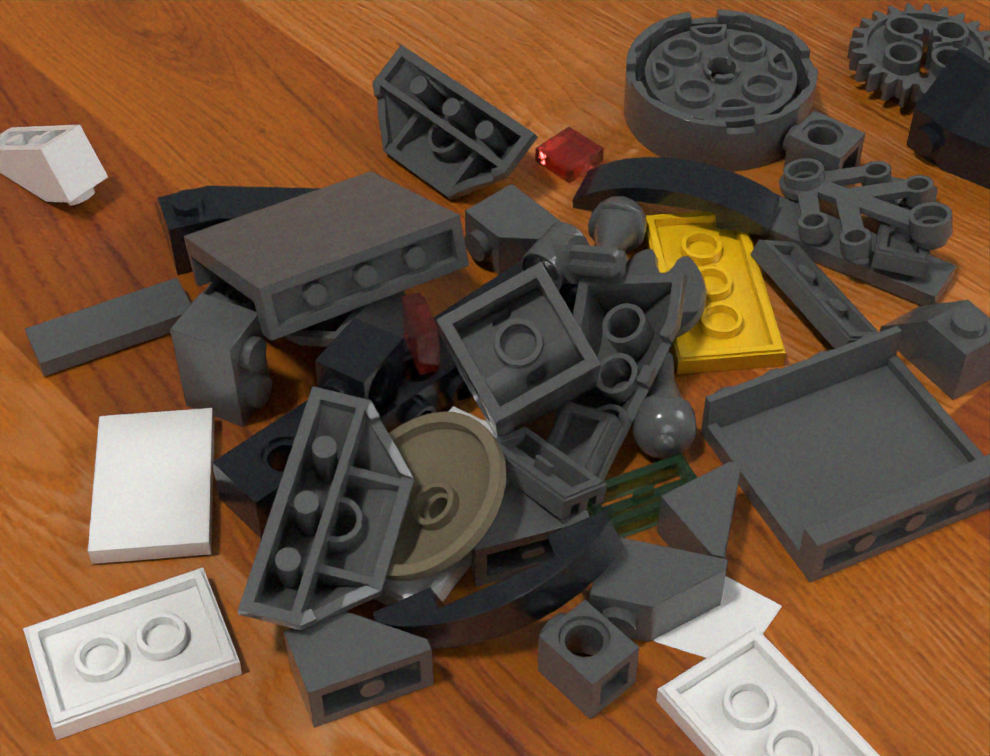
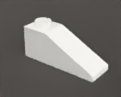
[0,125,108,206]

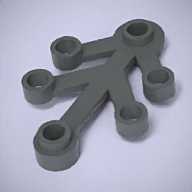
[779,158,953,260]

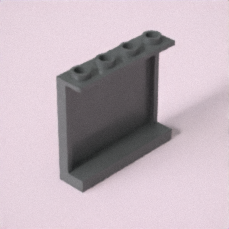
[184,171,469,341]
[701,326,990,583]

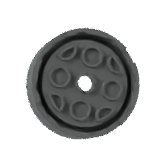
[623,10,818,172]

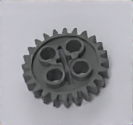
[847,3,990,108]

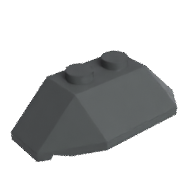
[372,45,538,201]
[238,386,414,630]

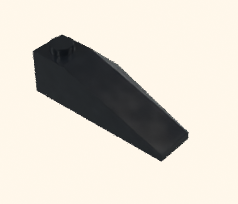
[906,46,990,189]
[155,186,321,275]

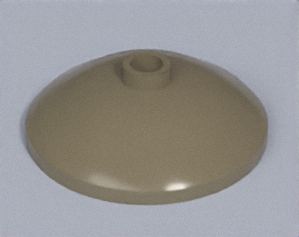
[386,412,506,581]

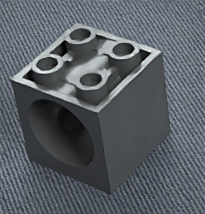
[436,262,601,438]

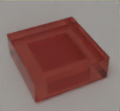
[535,127,604,183]
[401,292,440,375]

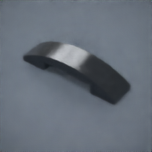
[572,157,779,236]
[373,510,624,649]

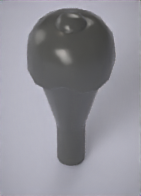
[588,196,647,254]
[631,352,697,459]

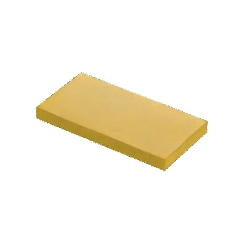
[644,211,786,375]

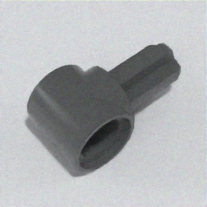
[520,222,628,290]

